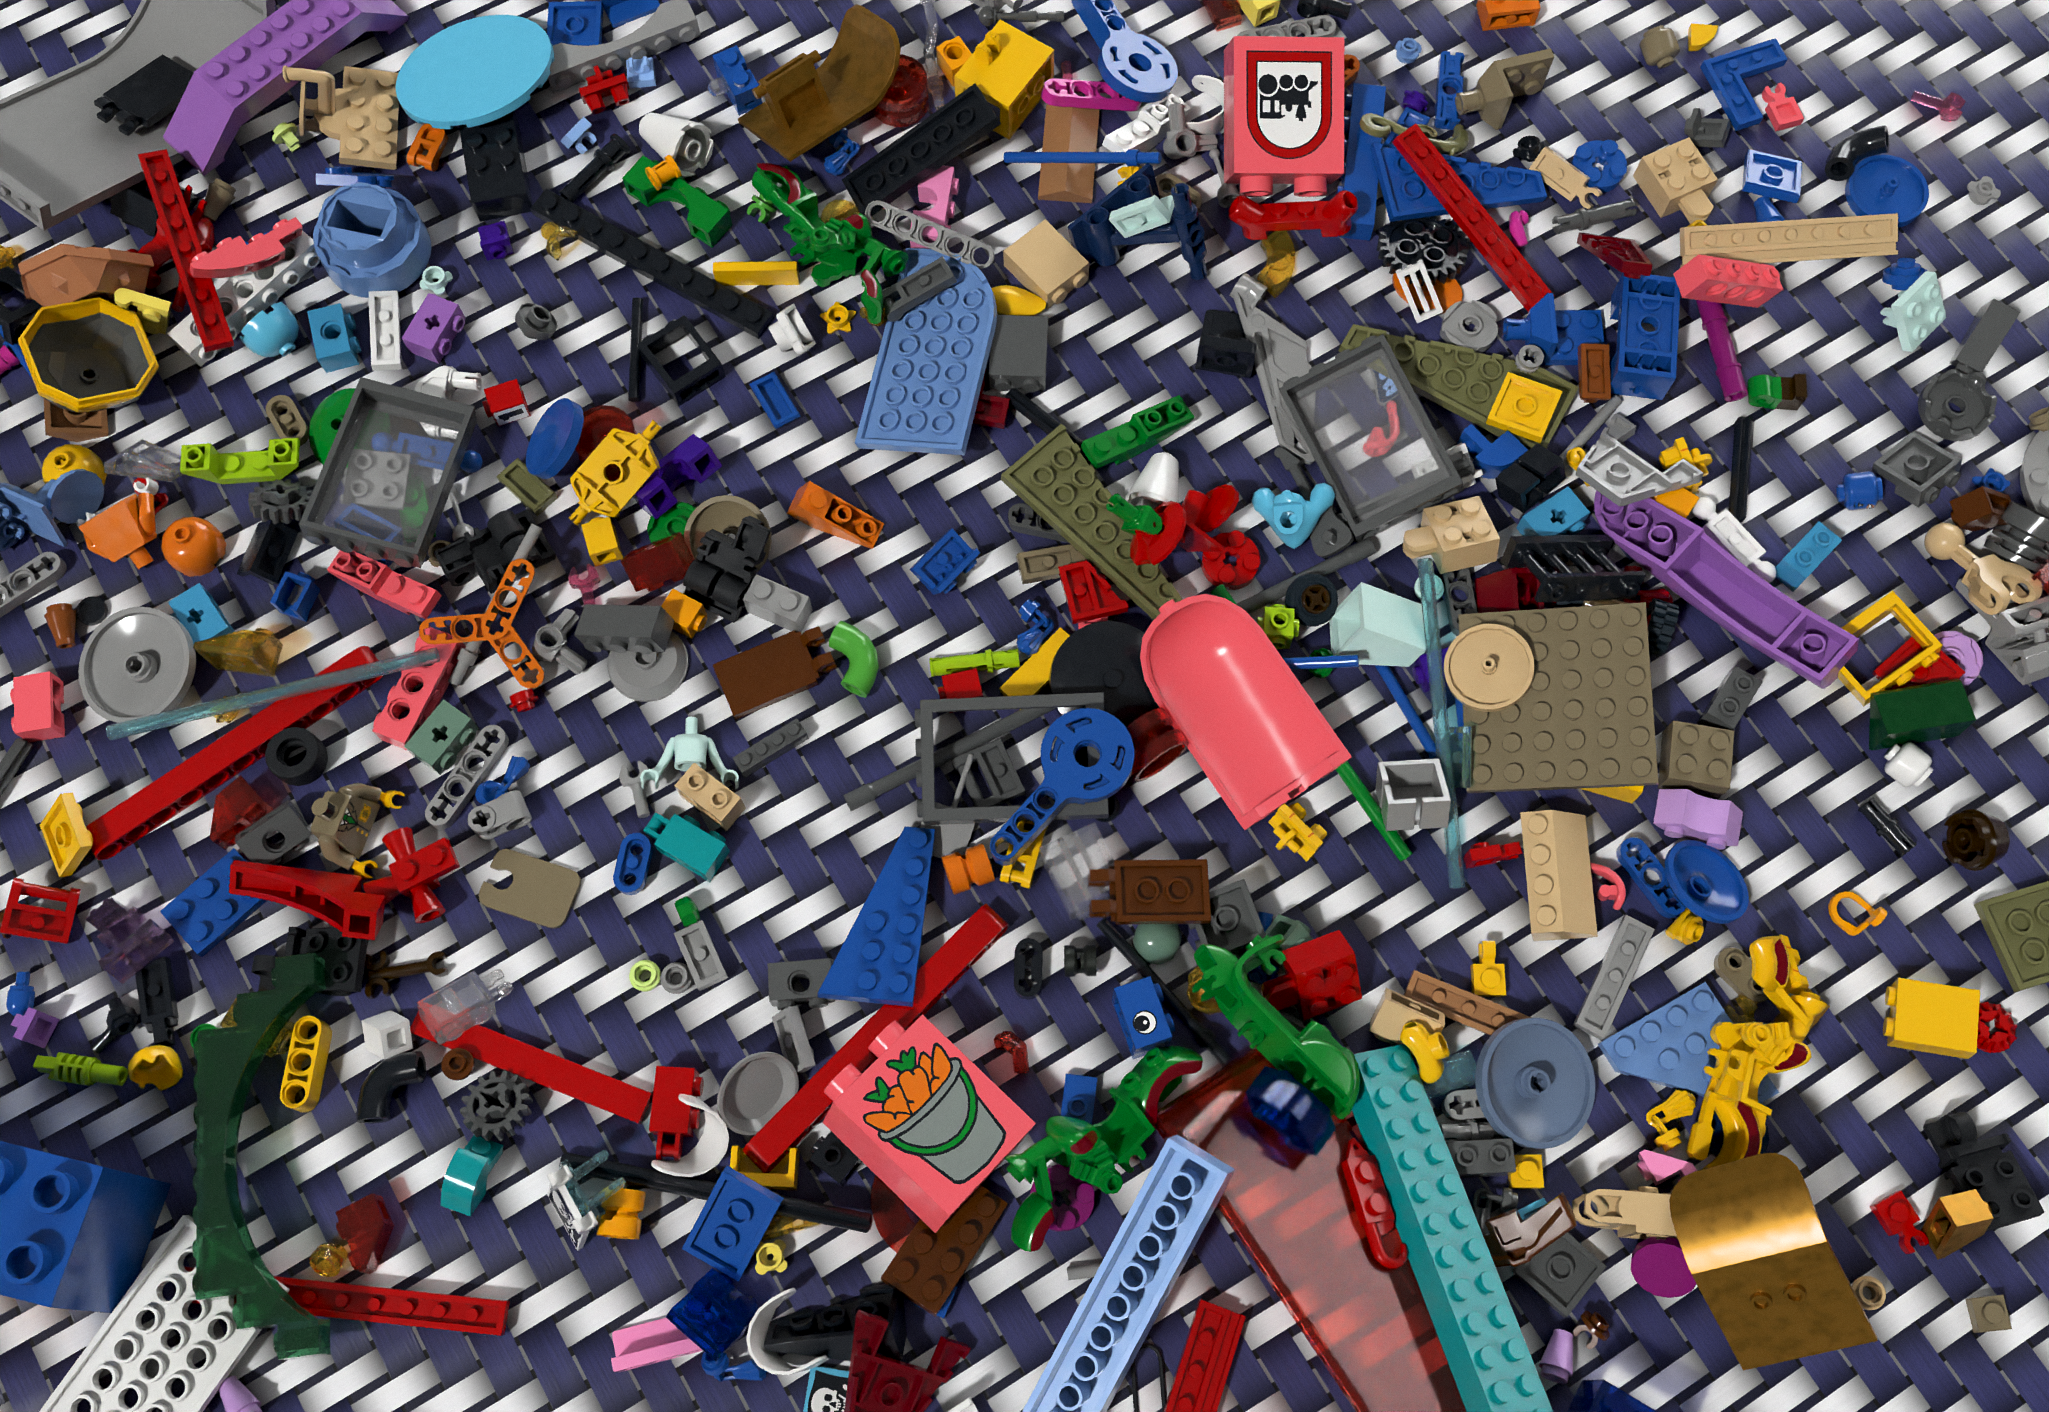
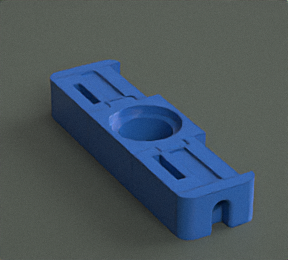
[1434,51,1465,130]

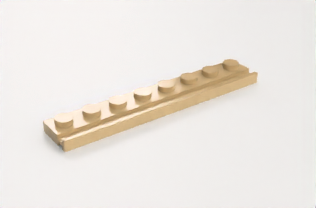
[1680,213,1898,268]

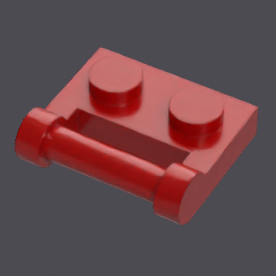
[0,877,81,944]

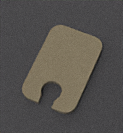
[478,849,581,929]

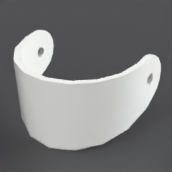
[1186,75,1224,135]
[651,1094,729,1177]
[746,1288,828,1375]

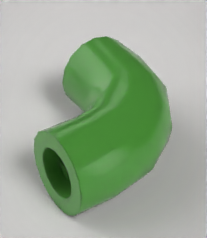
[829,621,879,698]

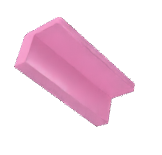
[611,1307,717,1372]

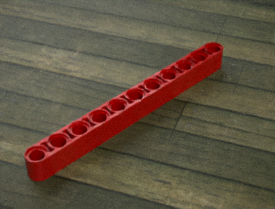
[86,646,386,860]
[742,903,1009,1173]

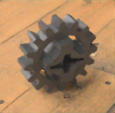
[248,479,313,524]
[460,1071,533,1142]

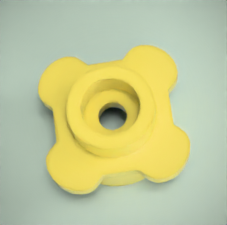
[755,1239,788,1275]

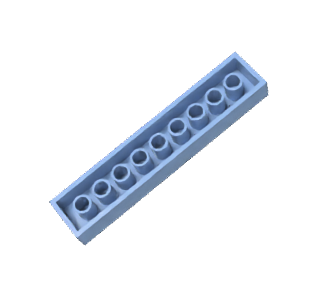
[1022,1134,1235,1412]

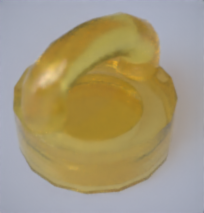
[309,1242,348,1277]

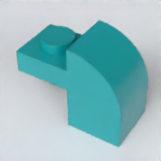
[440,1135,503,1216]

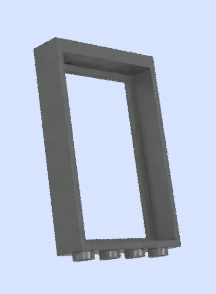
[915,692,1109,825]

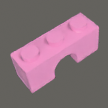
[910,165,959,249]

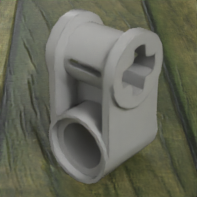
[467,790,532,840]

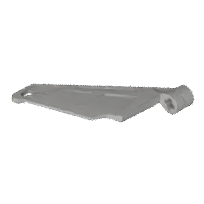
[1229,273,1316,465]

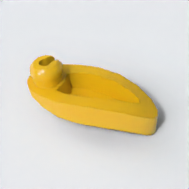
[991,285,1046,316]

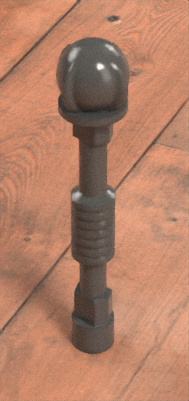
[978,6,1064,26]

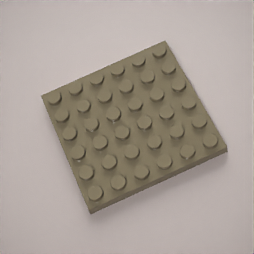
[1458,602,1659,793]

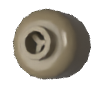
[1639,25,1680,69]

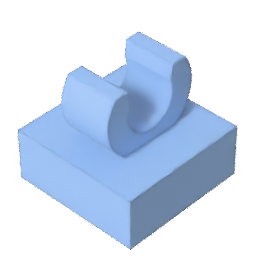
[626,56,656,89]
[561,117,597,154]

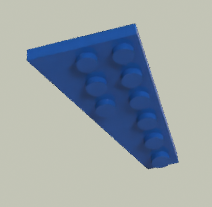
[1370,142,1547,222]

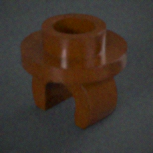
[441,1048,475,1081]
[1573,1311,1610,1349]

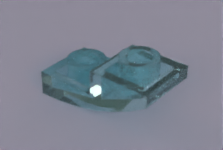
[1416,1050,1476,1099]

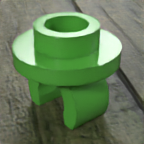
[747,194,777,224]

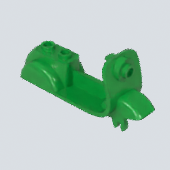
[1192,934,1360,1119]

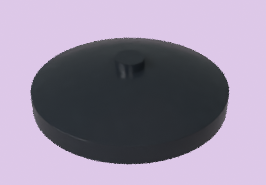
[1049,621,1162,737]

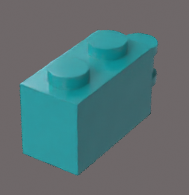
[643,813,730,882]

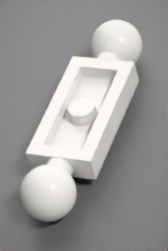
[1692,497,1777,583]

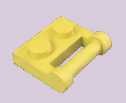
[114,288,171,335]

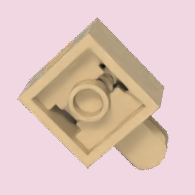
[1633,137,1718,224]
[1402,496,1500,574]

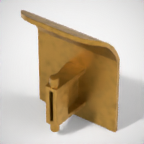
[738,4,901,162]
[1669,1153,1878,1371]

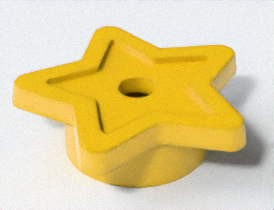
[820,302,856,334]

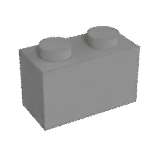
[743,574,813,632]

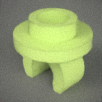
[272,122,301,153]

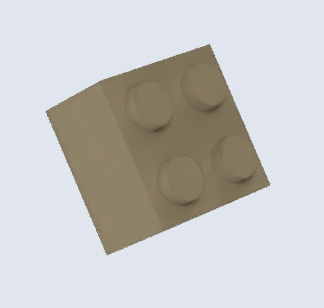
[1658,720,1734,799]

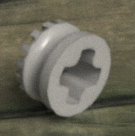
[1515,344,1544,374]

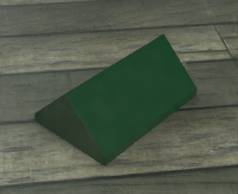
[1869,679,1976,751]

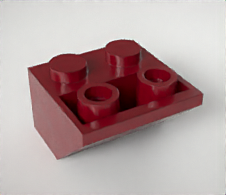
[1475,568,1544,613]

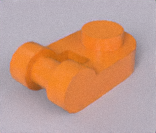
[406,123,448,172]

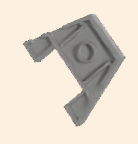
[1576,413,1704,507]

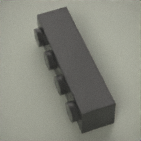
[733,718,809,778]

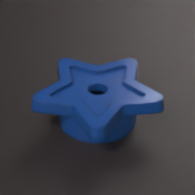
[1972,468,2010,493]

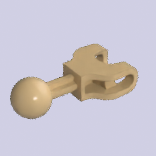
[1924,523,2042,615]

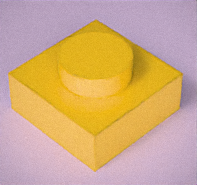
[1508,1154,1544,1189]

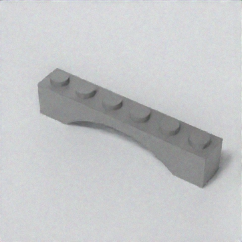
[547,0,701,93]

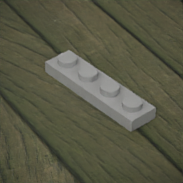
[1573,915,1655,1041]

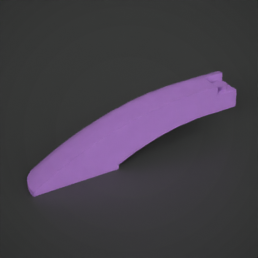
[1594,490,1859,689]

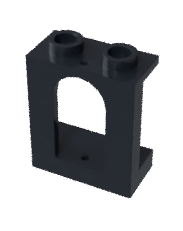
[0,266,43,345]

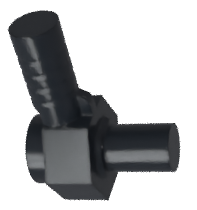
[90,998,138,1054]

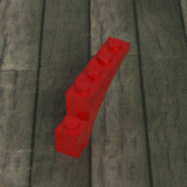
[229,860,385,941]

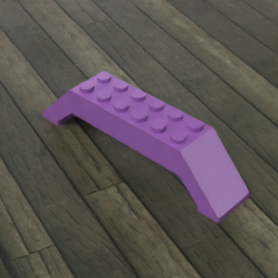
[163,0,409,176]

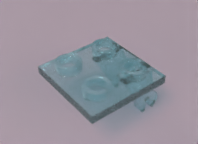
[559,1150,626,1236]

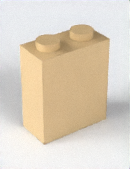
[1003,219,1089,309]

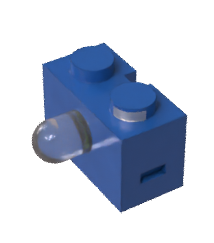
[707,45,763,116]

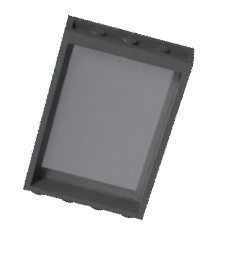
[1279,334,1464,543]
[299,377,477,568]

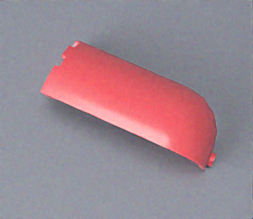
[1140,594,1352,831]

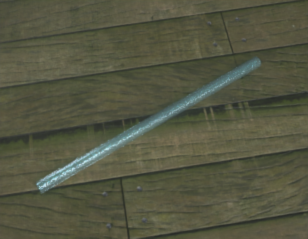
[1417,558,1465,889]
[106,647,440,740]

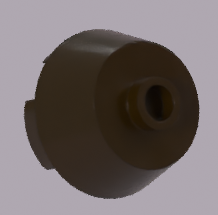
[1942,809,2010,871]

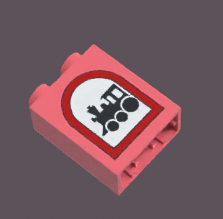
[1224,36,1344,197]

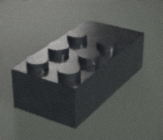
[459,111,533,222]

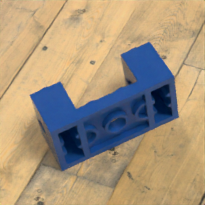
[1610,274,1680,400]

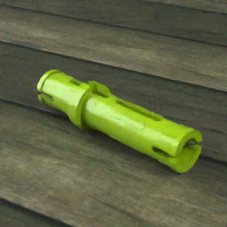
[929,648,1020,677]

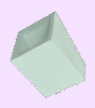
[1329,582,1427,667]

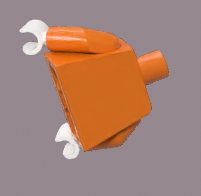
[76,477,159,570]

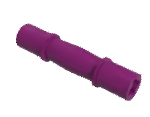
[1696,300,1748,402]

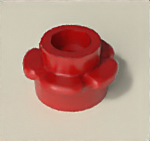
[509,689,539,713]

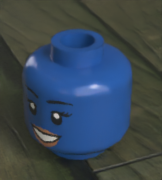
[1836,471,1883,511]

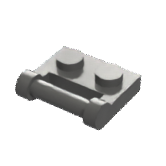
[951,738,1025,807]

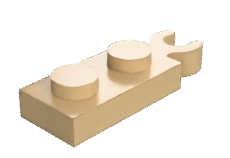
[1528,147,1603,209]

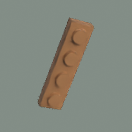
[1404,970,1532,1036]

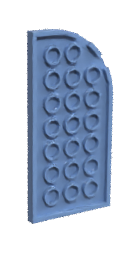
[855,248,997,455]

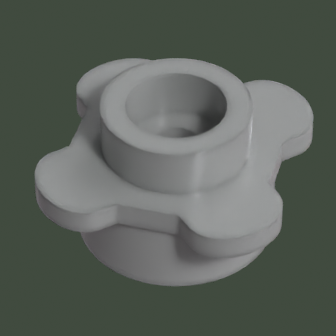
[1967,176,2001,205]

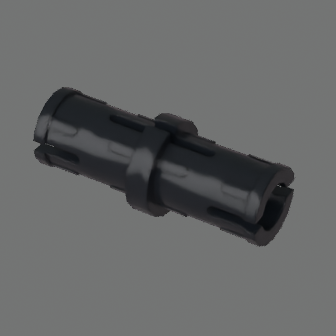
[1858,797,1917,857]

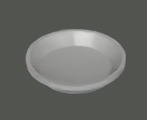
[607,631,689,702]
[717,1051,799,1135]

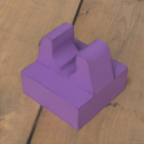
[11,1007,60,1049]

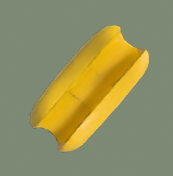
[1400,1022,1449,1084]

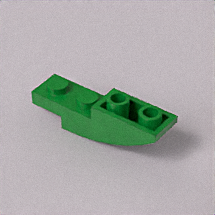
[1081,395,1194,469]

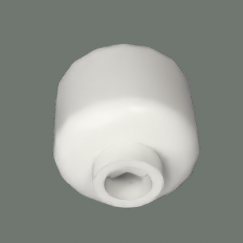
[1884,742,1934,787]

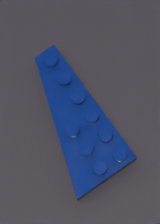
[817,826,936,1007]

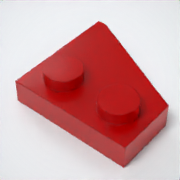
[1058,560,1129,624]

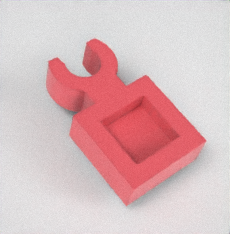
[1762,83,1804,131]

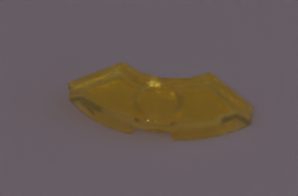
[1257,231,1295,298]

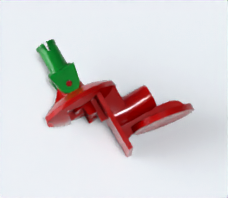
[1106,484,1239,566]

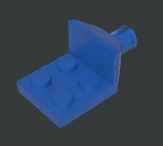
[1503,293,1605,365]

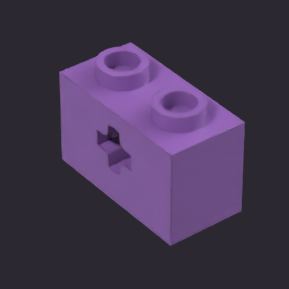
[401,293,466,364]

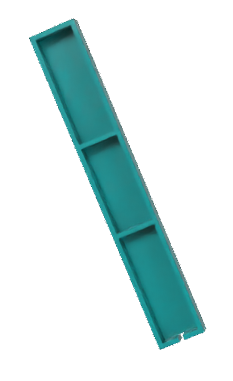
[1352,1044,1553,1412]

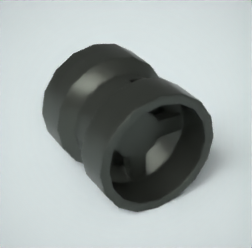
[1064,945,1096,977]

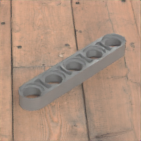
[865,200,995,269]

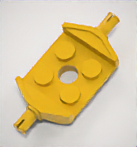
[568,420,662,526]

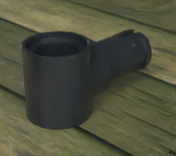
[1297,0,1352,20]

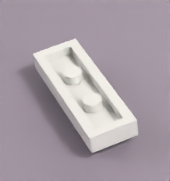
[368,290,402,371]

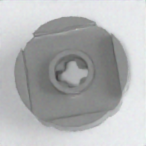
[1440,300,1498,353]

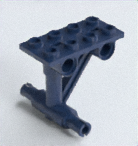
[1068,163,1208,280]

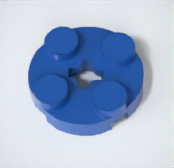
[1571,140,1627,193]

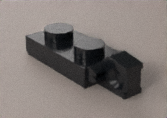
[134,956,179,1046]

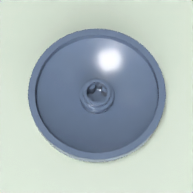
[1475,1018,1595,1149]

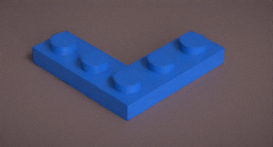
[1700,38,1788,131]

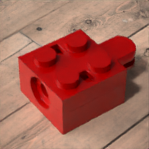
[1261,930,1362,1020]

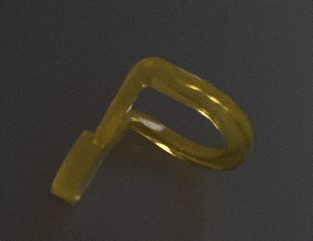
[541,222,577,260]

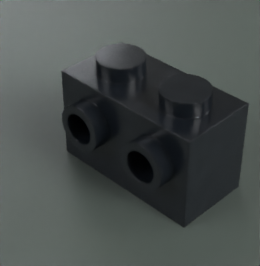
[810,1131,862,1187]

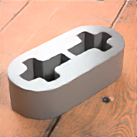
[1441,1089,1486,1122]

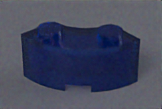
[1245,1066,1336,1156]

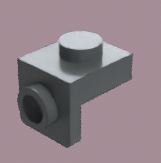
[1684,108,1731,148]

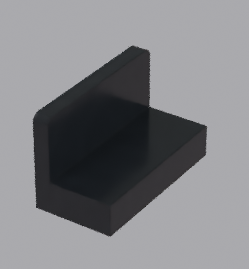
[237,520,298,585]

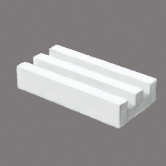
[1396,259,1443,323]

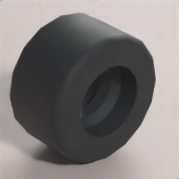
[265,727,328,786]

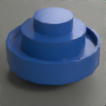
[1882,258,1927,290]

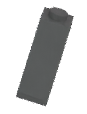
[1950,299,2020,374]

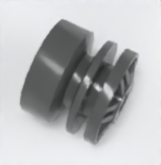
[1984,501,2049,574]

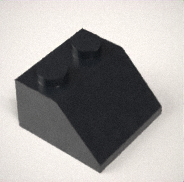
[110,179,198,237]

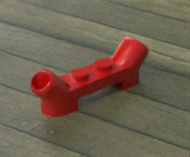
[1229,190,1358,240]

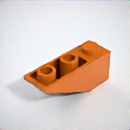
[787,481,884,549]

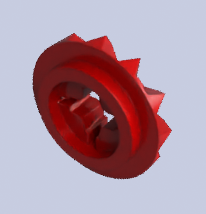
[1977,1002,2018,1053]

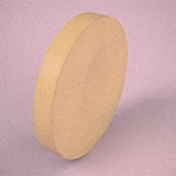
[1444,624,1535,712]

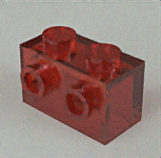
[620,532,694,592]

